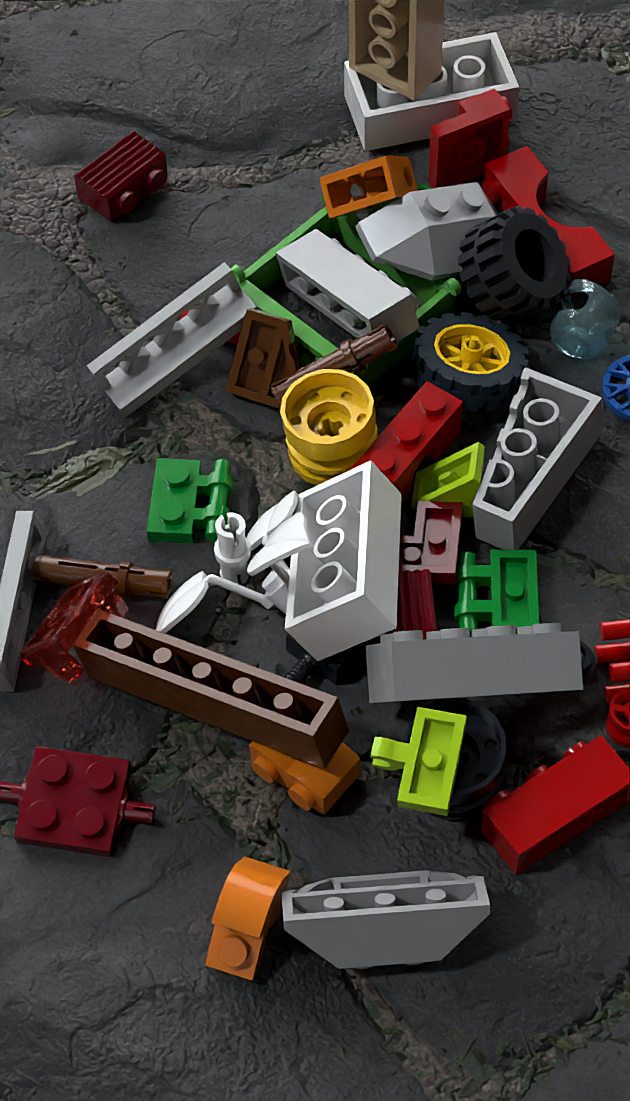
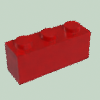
[481,735,630,875]

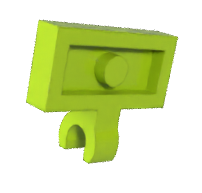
[371,707,467,816]

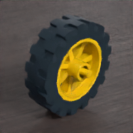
[410,312,528,411]

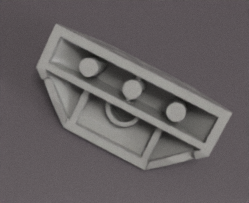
[355,182,498,281]
[281,870,490,969]

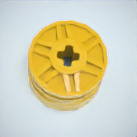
[280,369,378,485]

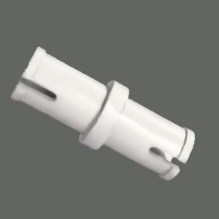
[214,512,251,584]

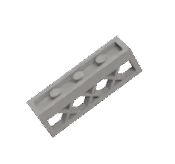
[87,262,259,418]

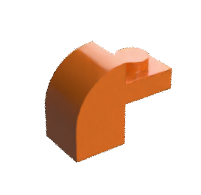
[205,856,291,981]

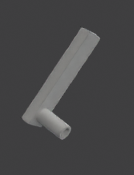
[0,511,46,692]

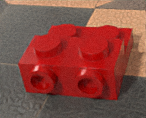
[428,88,512,188]

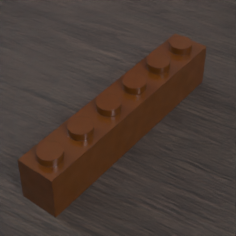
[72,609,349,769]

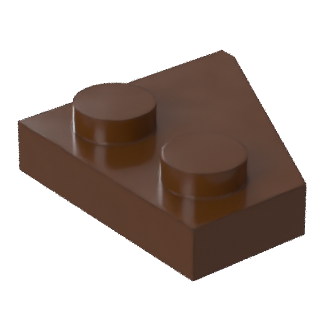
[225,308,301,409]

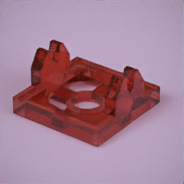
[19,571,128,683]

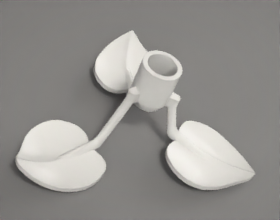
[156,490,312,633]

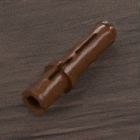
[271,323,398,406]
[33,554,173,599]

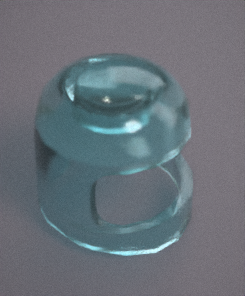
[550,279,623,360]

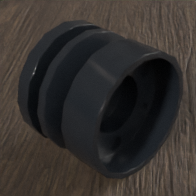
[403,697,507,822]

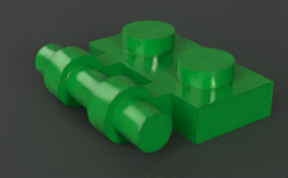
[147,458,234,544]
[454,550,539,637]

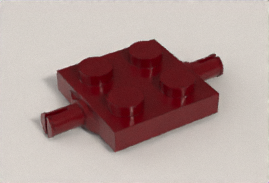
[0,746,157,857]

